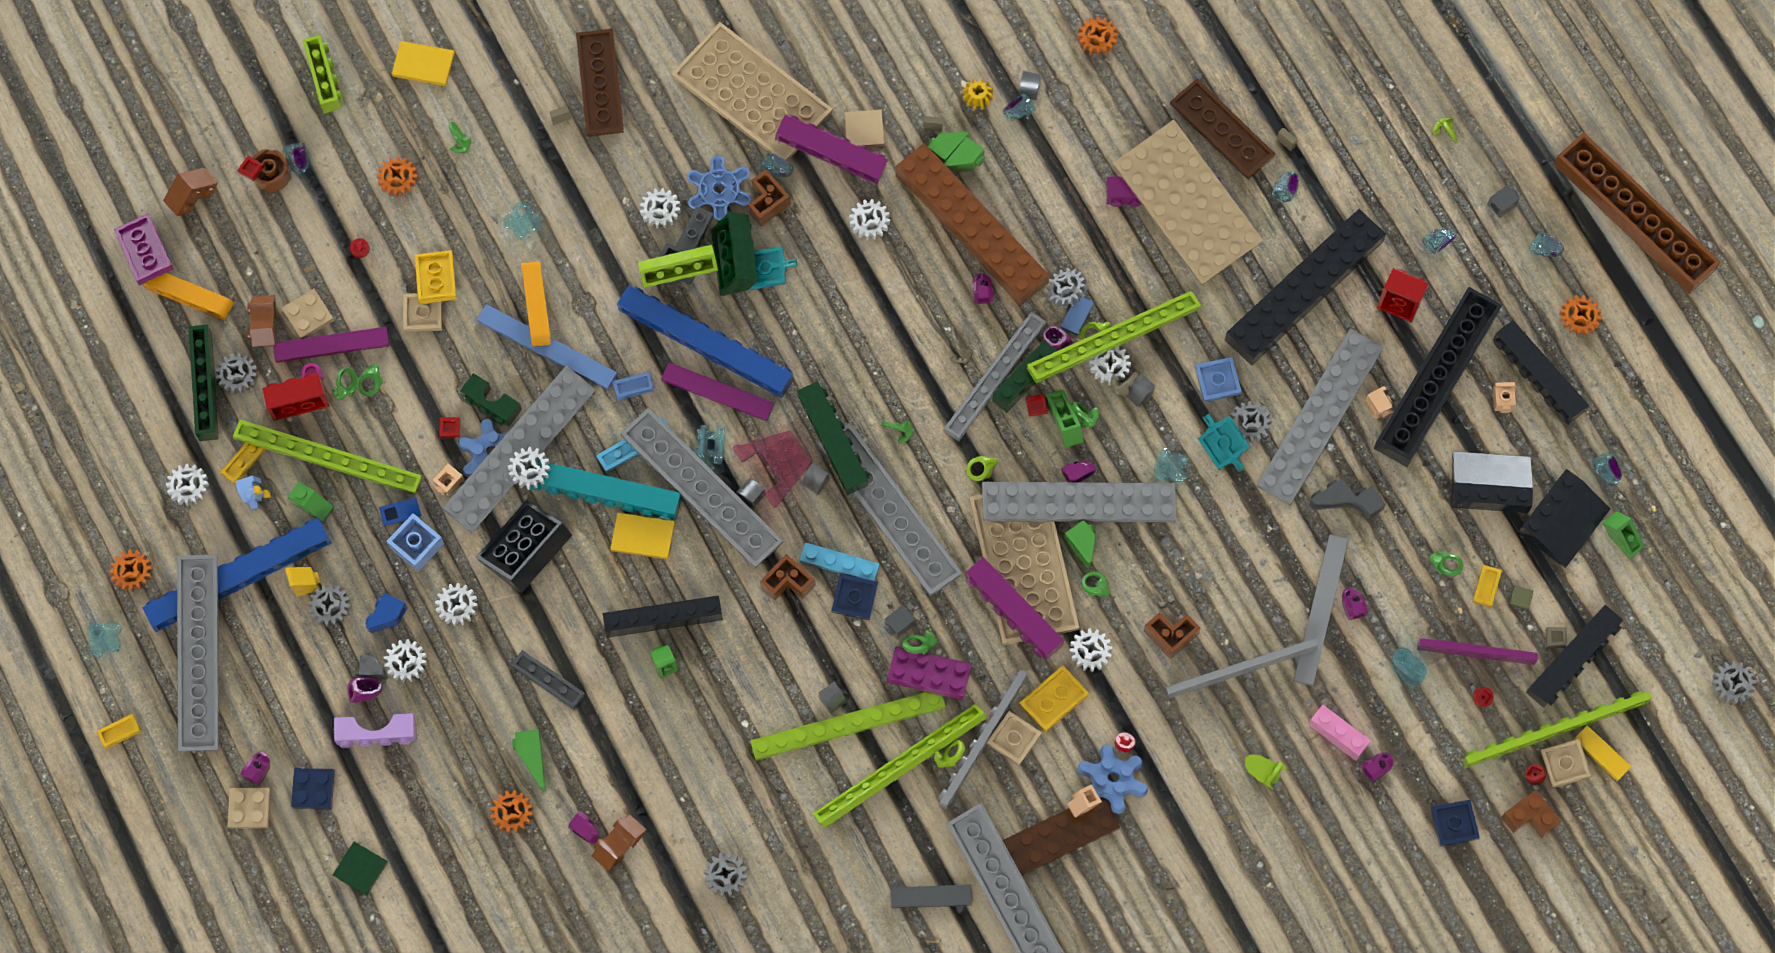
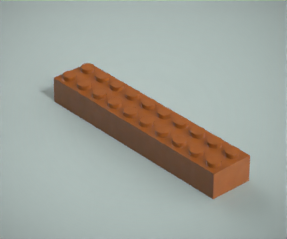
[1554,132,1721,294]
[896,143,1049,306]

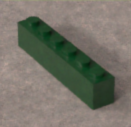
[189,324,219,442]
[797,381,870,495]

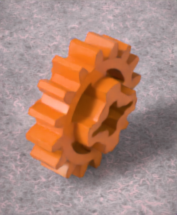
[1078,16,1118,56]
[376,156,418,197]
[1559,295,1602,336]
[109,549,153,592]
[490,790,534,834]

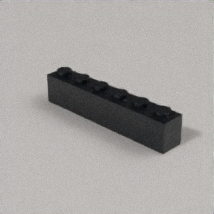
[1493,320,1589,425]
[602,595,723,638]
[1526,605,1623,708]

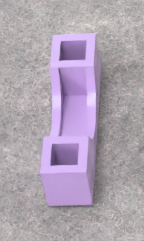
[334,713,416,748]

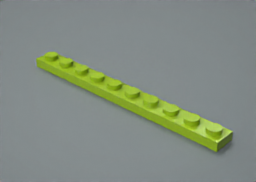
[1027,291,1201,383]
[233,419,422,495]
[1463,691,1652,768]
[750,692,946,761]
[813,704,987,829]

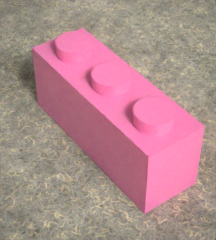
[1309,705,1371,761]

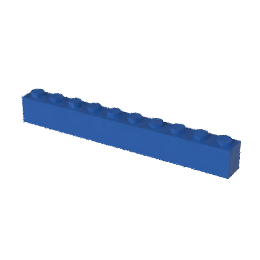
[617,285,793,398]
[142,518,331,632]

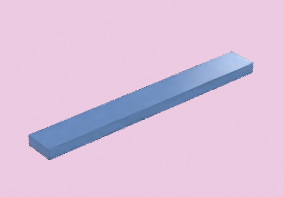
[476,304,618,390]

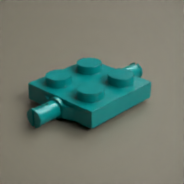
[750,246,798,290]
[1198,414,1251,472]

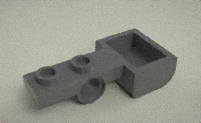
[660,207,714,285]

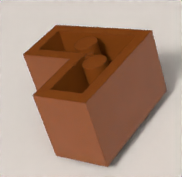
[163,168,218,216]
[748,169,790,226]
[760,554,816,600]
[1144,612,1201,659]
[1501,790,1561,838]

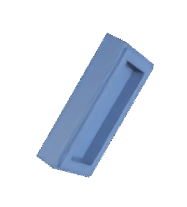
[1060,297,1094,336]
[612,372,654,401]

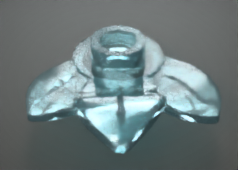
[504,202,541,240]
[1154,448,1187,482]
[87,622,122,658]

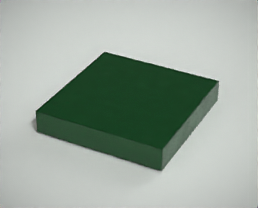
[332,841,388,896]

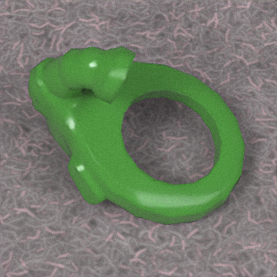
[449,122,472,153]
[357,364,383,397]
[332,368,357,401]
[1071,401,1099,428]
[882,420,914,444]
[1430,551,1463,576]
[1081,571,1110,597]
[902,630,937,655]

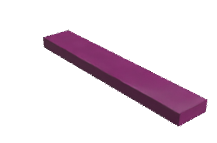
[273,327,389,363]
[661,362,774,421]
[1417,638,1538,665]

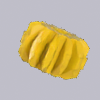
[962,78,994,110]

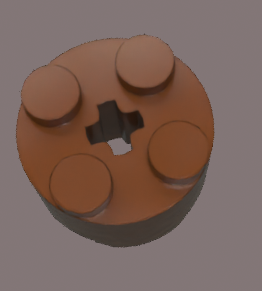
[252,149,291,193]

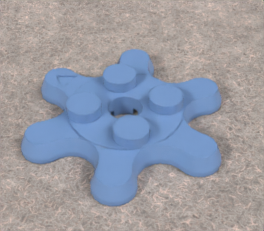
[687,155,751,221]
[458,419,511,478]
[1077,745,1148,814]

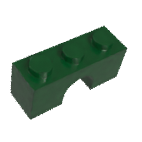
[460,373,522,427]

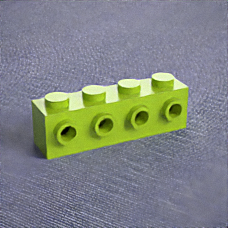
[302,35,343,114]
[638,245,718,288]

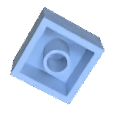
[386,513,444,572]

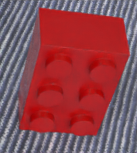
[1377,268,1428,323]
[262,373,330,421]

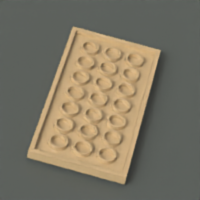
[671,22,833,164]
[1112,120,1263,285]
[969,495,1079,645]

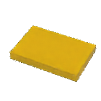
[392,41,455,86]
[414,250,457,304]
[610,513,675,560]
[1019,665,1089,733]

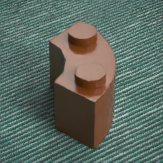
[247,295,277,347]
[591,814,647,872]

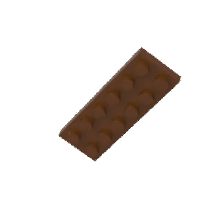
[576,28,624,137]
[1170,78,1276,180]
[1002,797,1120,876]

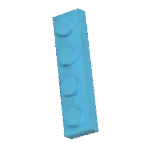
[596,417,670,473]
[800,542,880,581]

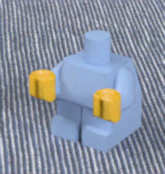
[235,475,271,510]

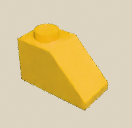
[285,567,321,597]

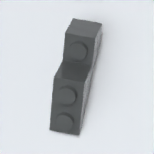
[1309,478,1386,520]

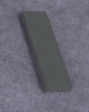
[510,650,586,710]
[891,885,972,908]

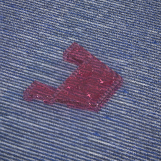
[732,431,812,508]

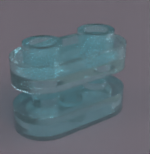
[695,425,725,464]
[1390,647,1427,687]

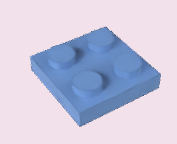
[1195,357,1242,403]

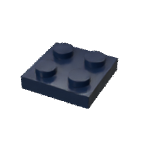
[831,574,878,620]
[291,768,335,810]
[1430,800,1480,847]

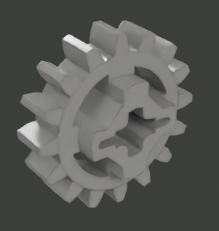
[1046,268,1088,308]
[215,353,258,394]
[1230,401,1272,443]
[308,584,351,627]
[1712,661,1757,705]
[704,853,747,897]

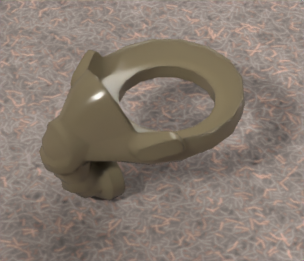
[950,331,973,364]
[1110,372,1139,396]

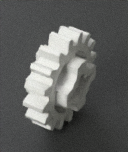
[640,188,681,229]
[849,199,890,240]
[1089,346,1131,385]
[508,447,551,490]
[166,464,209,506]
[435,583,478,626]
[1069,628,1112,672]
[384,639,427,683]

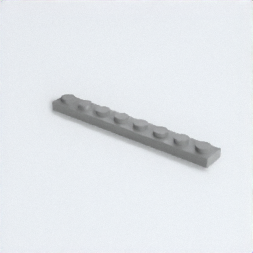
[938,670,1028,810]

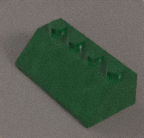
[711,212,758,296]

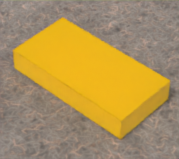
[1472,565,1502,608]
[96,714,141,750]

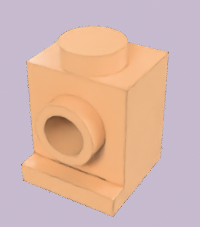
[1493,382,1516,413]
[1365,386,1393,420]
[433,464,465,496]
[1067,785,1102,817]

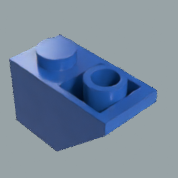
[379,497,422,526]
[365,593,408,633]

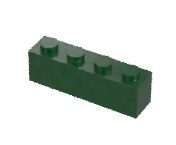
[993,340,1057,413]

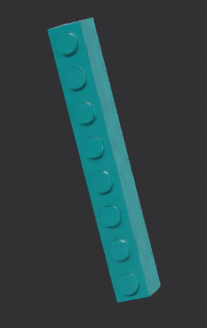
[528,461,682,520]

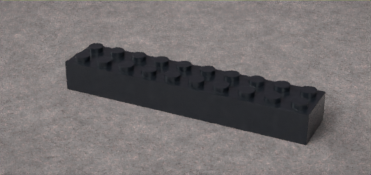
[1225,209,1386,366]
[1374,287,1502,467]

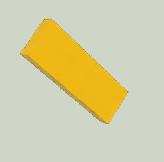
[220,443,267,485]
[1573,725,1632,781]

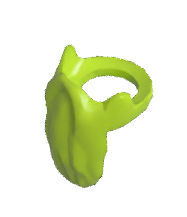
[1245,754,1287,789]

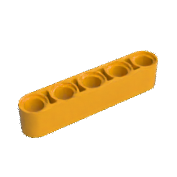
[521,261,551,347]
[143,273,234,320]

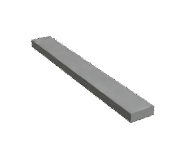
[943,312,1047,441]
[1293,534,1349,686]
[1166,638,1318,699]

